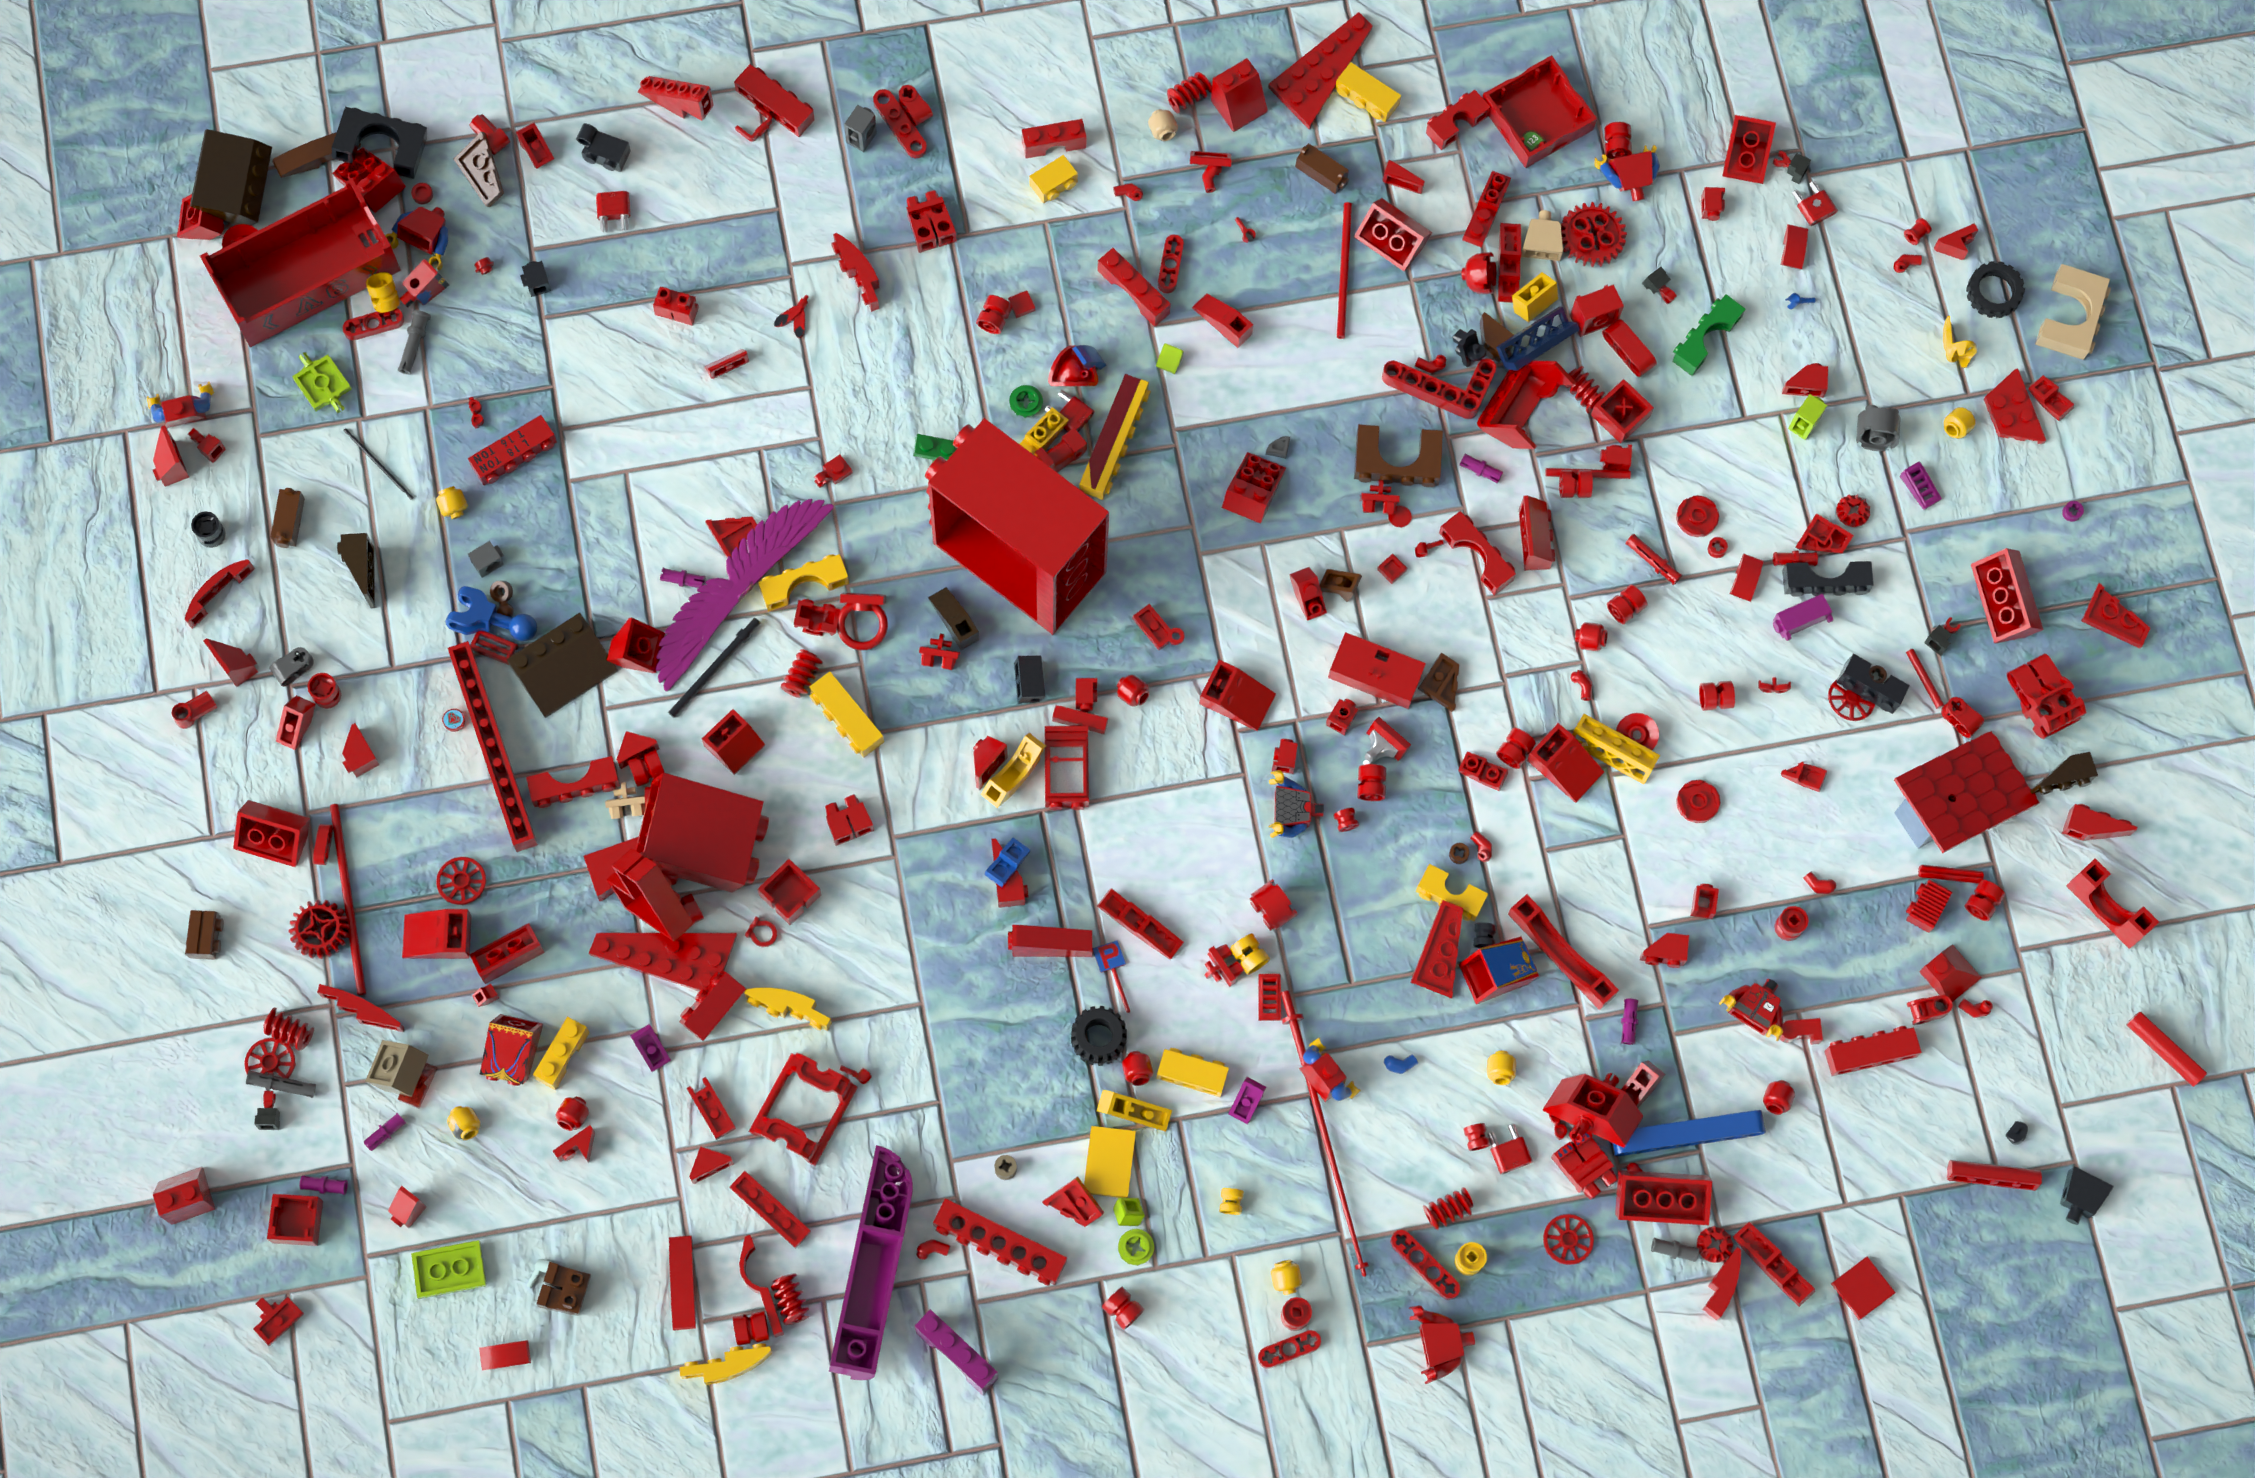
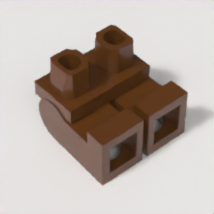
[536,1262,591,1316]

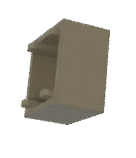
[365,1040,429,1097]

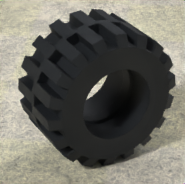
[1071,1006,1127,1066]

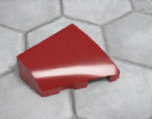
[1795,513,1854,554]

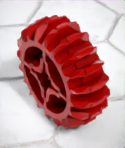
[289,899,350,959]

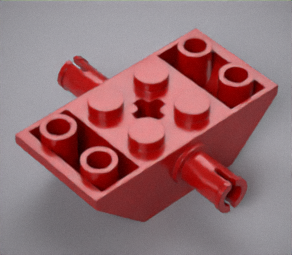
[1543,1073,1643,1148]

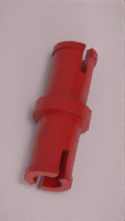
[1773,551,1818,566]

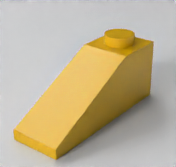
[1097,1090,1172,1132]

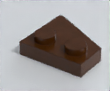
[1418,653,1459,712]

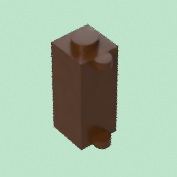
[1295,143,1349,194]
[270,488,305,548]

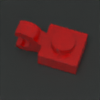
[814,454,852,488]

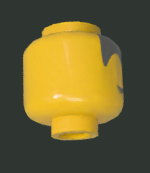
[447,1106,481,1140]

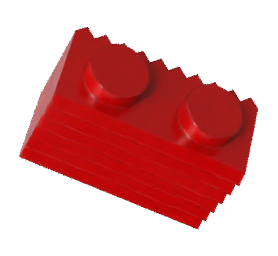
[1906,879,1953,933]

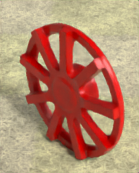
[1828,679,1875,721]
[436,857,487,906]
[244,1038,296,1079]
[1543,1214,1594,1265]

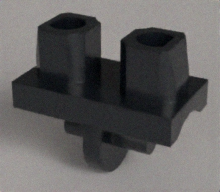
[1452,329,1486,367]

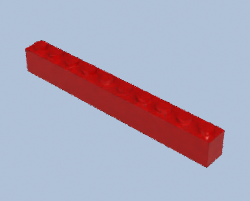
[448,641,538,852]

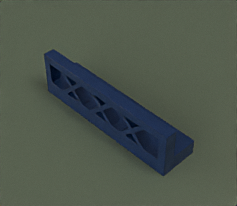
[1496,307,1580,371]

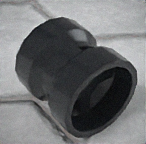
[1473,922,1497,949]

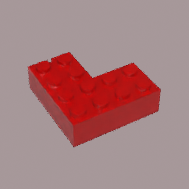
[606,848,693,941]

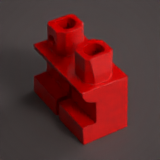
[653,287,699,326]
[825,794,874,846]

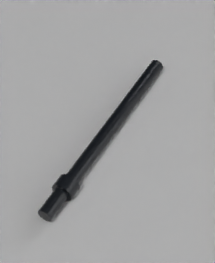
[668,617,760,718]

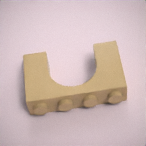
[2035,264,2111,360]

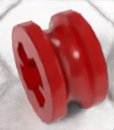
[1707,537,1728,558]

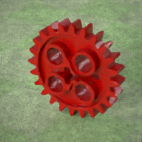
[1561,202,1627,267]

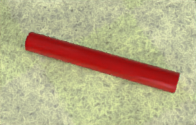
[1906,649,1944,709]

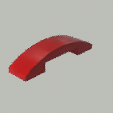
[185,559,255,629]

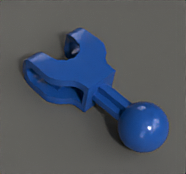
[445,586,537,641]

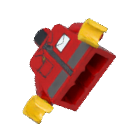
[1719,979,1783,1041]

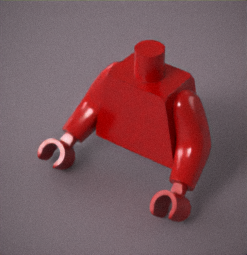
[1409,1305,1475,1384]

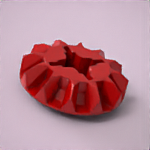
[1836,494,1870,527]
[1697,1226,1733,1263]

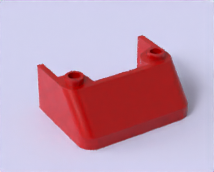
[1477,361,1576,449]

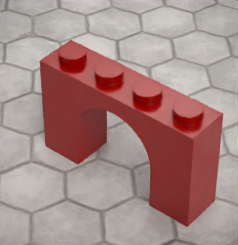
[2066,858,2159,949]

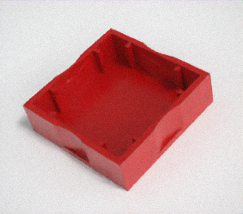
[1482,55,1597,168]

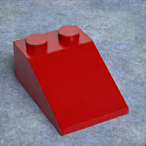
[1722,115,1776,184]

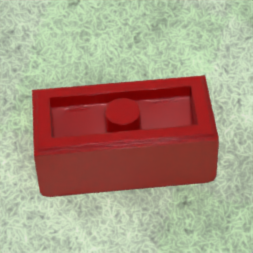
[705,349,749,379]

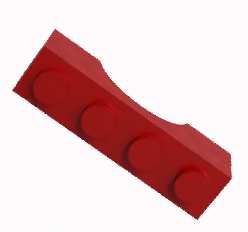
[1098,248,1171,327]
[1439,511,1516,596]
[526,756,620,808]

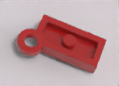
[1132,604,1185,651]

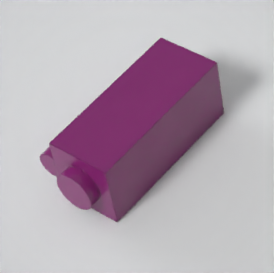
[1773,594,1833,641]

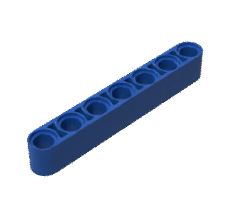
[1613,1110,1766,1156]

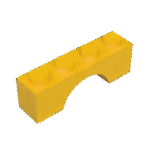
[758,554,849,612]

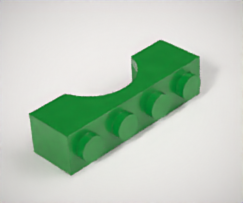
[1672,294,1746,376]

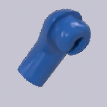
[1384,1054,1418,1074]

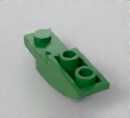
[913,434,957,463]

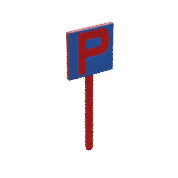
[1092,940,1130,1013]

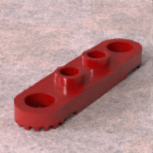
[873,89,927,159]

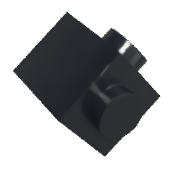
[520,261,551,297]

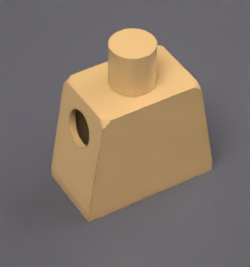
[1521,210,1563,261]

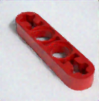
[1390,1230,1460,1300]

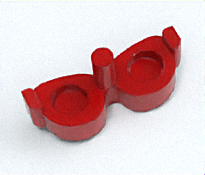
[468,397,484,429]
[1758,677,1791,693]
[1549,1114,1567,1140]

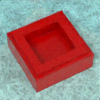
[1008,290,1036,318]
[1377,554,1408,584]

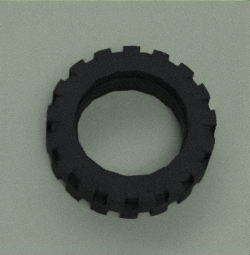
[1966,261,2025,318]

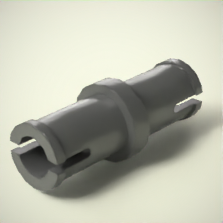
[1651,1237,1699,1262]

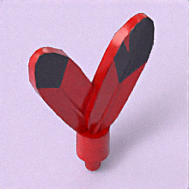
[774,295,809,338]

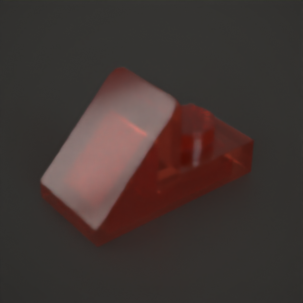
[398,1063,438,1109]

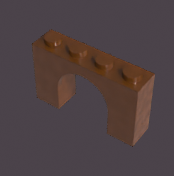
[1354,424,1443,487]

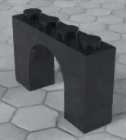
[332,107,427,179]

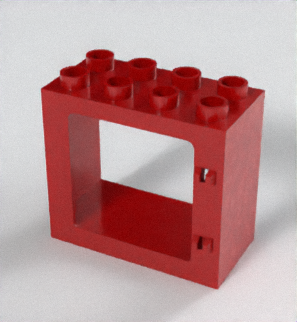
[925,418,1109,635]

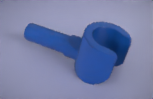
[1785,293,1816,309]

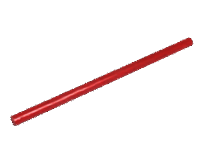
[330,804,366,996]

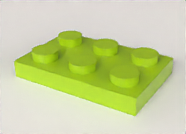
[411,1240,487,1299]

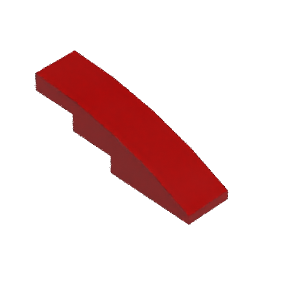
[1498,223,1521,303]
[1097,888,1184,960]
[317,984,404,1032]
[1733,1222,1815,1307]
[669,1235,696,1331]

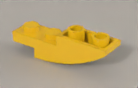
[1020,407,1068,455]
[744,988,832,1031]
[679,1343,772,1385]

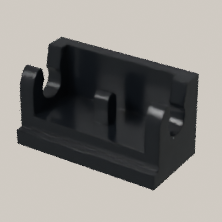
[1014,655,1045,704]

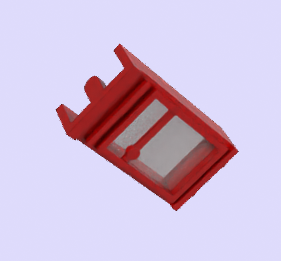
[1045,726,1089,810]

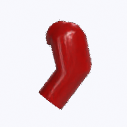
[1113,183,1143,201]
[1571,670,1592,701]
[1470,831,1492,862]
[1803,871,1837,894]
[916,1239,950,1260]

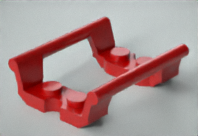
[748,1053,858,1166]

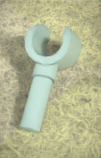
[526,1259,551,1288]

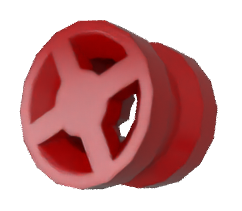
[1333,808,1359,832]

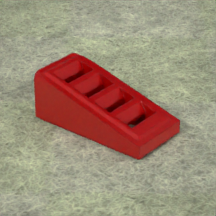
[1383,160,1425,194]
[1258,974,1281,1021]

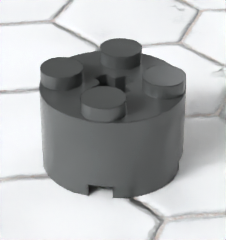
[1856,405,1901,451]

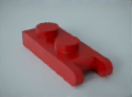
[686,1077,736,1140]

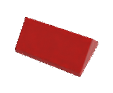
[470,923,545,984]

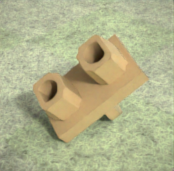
[605,782,645,819]

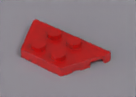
[1984,368,2046,444]
[705,516,757,592]

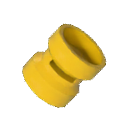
[1219,1188,1244,1215]

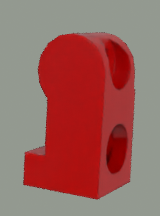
[1780,1018,1823,1045]

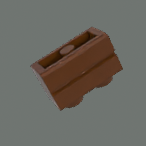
[185,910,224,960]

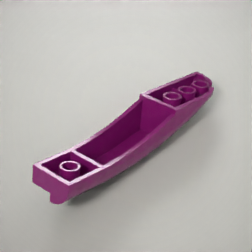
[828,1145,913,1380]

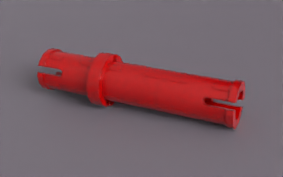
[1625,534,1682,585]

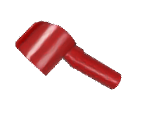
[1235,217,1256,243]
[1415,539,1443,558]
[840,1065,872,1084]

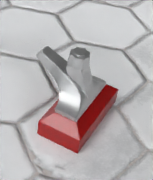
[1363,717,1411,765]

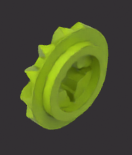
[1118,1229,1154,1266]

